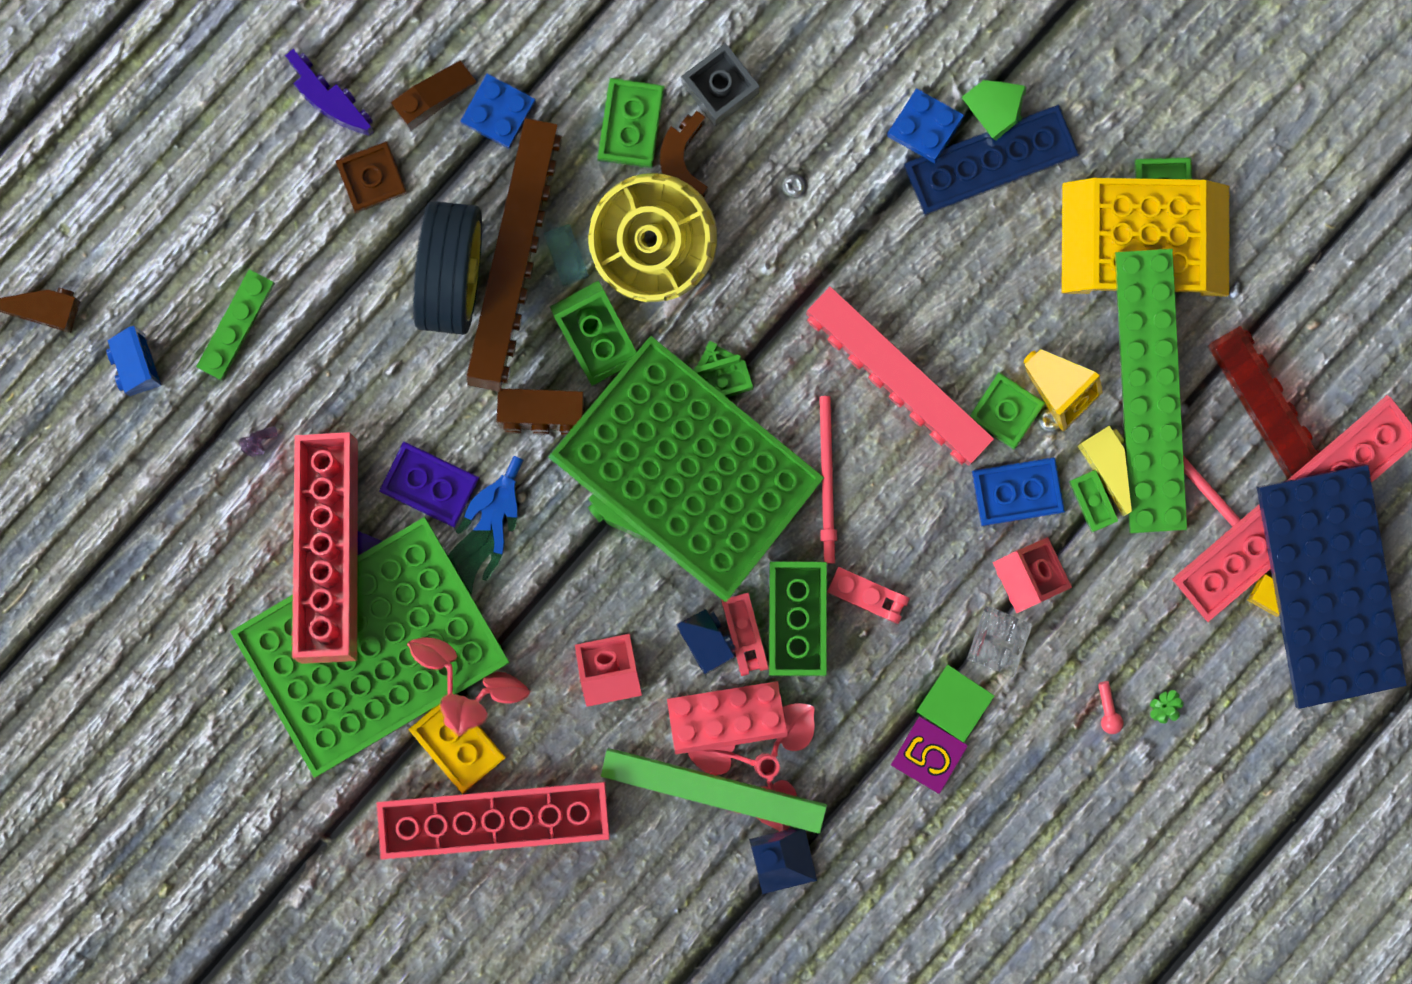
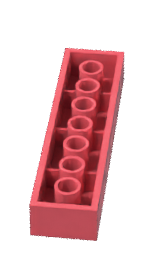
[292,432,358,664]
[376,782,610,860]

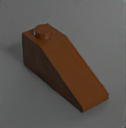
[391,60,477,132]
[0,288,81,333]

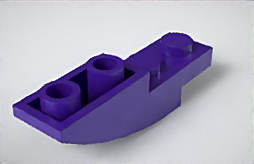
[285,48,374,136]

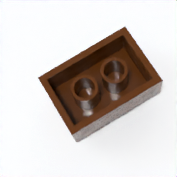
[497,388,585,436]

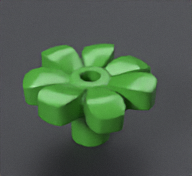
[1150,690,1184,724]

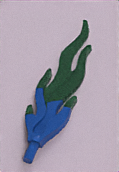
[448,456,524,596]

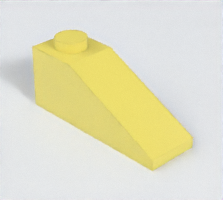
[1078,426,1132,517]

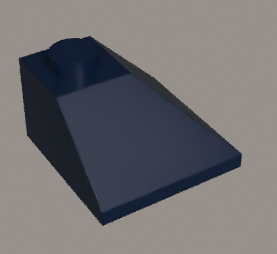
[749,828,817,894]

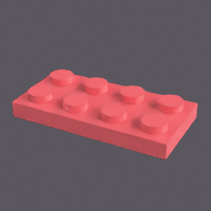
[667,681,787,755]

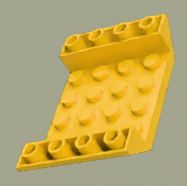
[1061,178,1229,296]

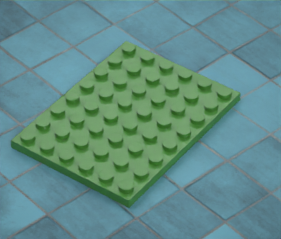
[548,336,824,602]
[230,517,510,778]

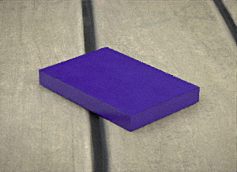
[379,441,479,528]

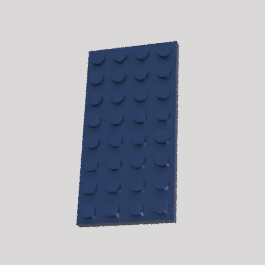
[1256,464,1407,709]

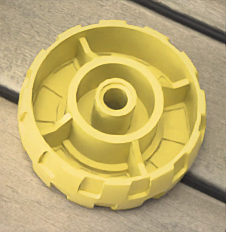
[588,173,717,302]

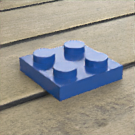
[460,73,536,149]
[887,88,964,163]

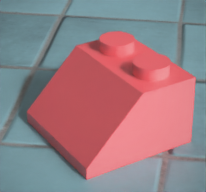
[993,537,1072,613]
[575,634,642,707]

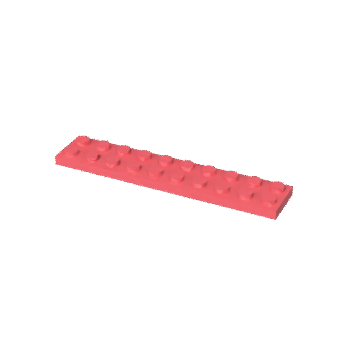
[1172,395,1412,622]

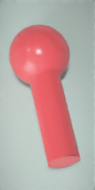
[1098,681,1124,734]

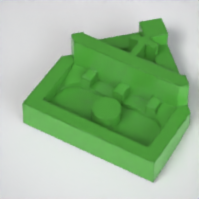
[962,80,1027,141]
[693,341,753,398]

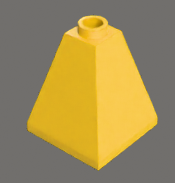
[1023,349,1103,432]

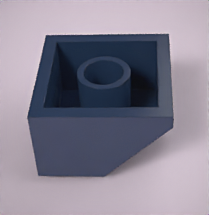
[676,609,736,675]

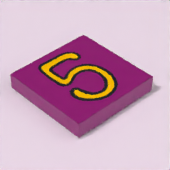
[890,717,968,794]

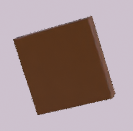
[335,141,407,213]

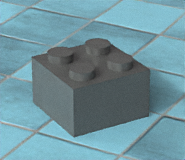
[681,43,760,127]

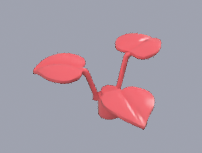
[407,637,530,736]
[688,703,815,832]

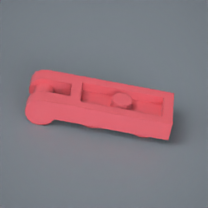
[827,567,910,624]
[721,593,768,676]

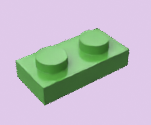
[1069,470,1118,533]

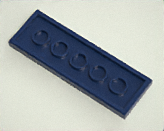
[904,104,1079,216]

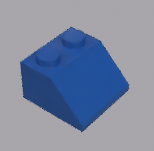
[106,326,162,396]

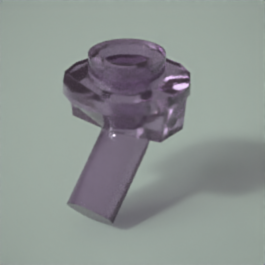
[238,426,278,457]

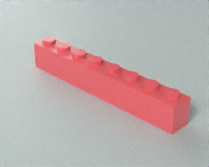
[806,287,994,466]

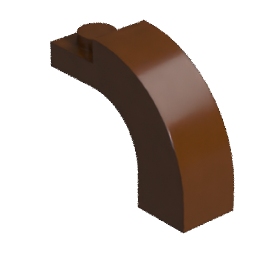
[660,110,708,197]

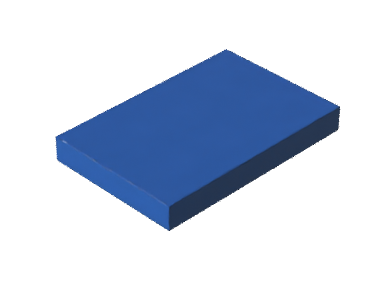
[972,457,1065,527]

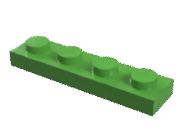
[196,269,275,381]

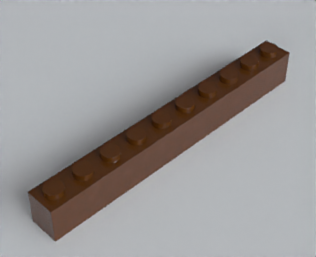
[466,118,562,392]

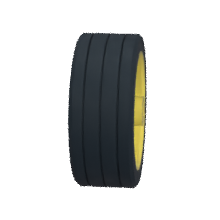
[413,201,482,335]

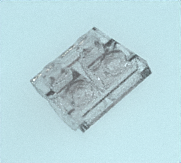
[967,606,1032,678]

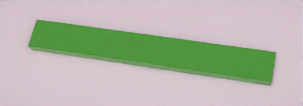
[601,748,827,834]

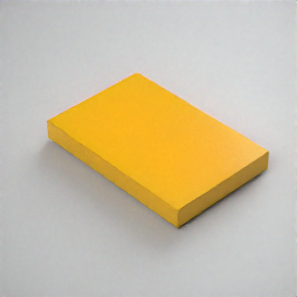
[408,705,506,794]

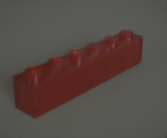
[1207,326,1321,480]

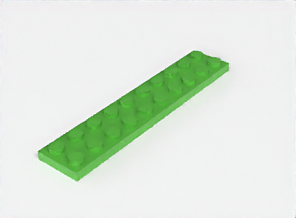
[1115,249,1187,533]

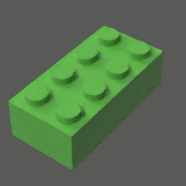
[769,562,827,676]

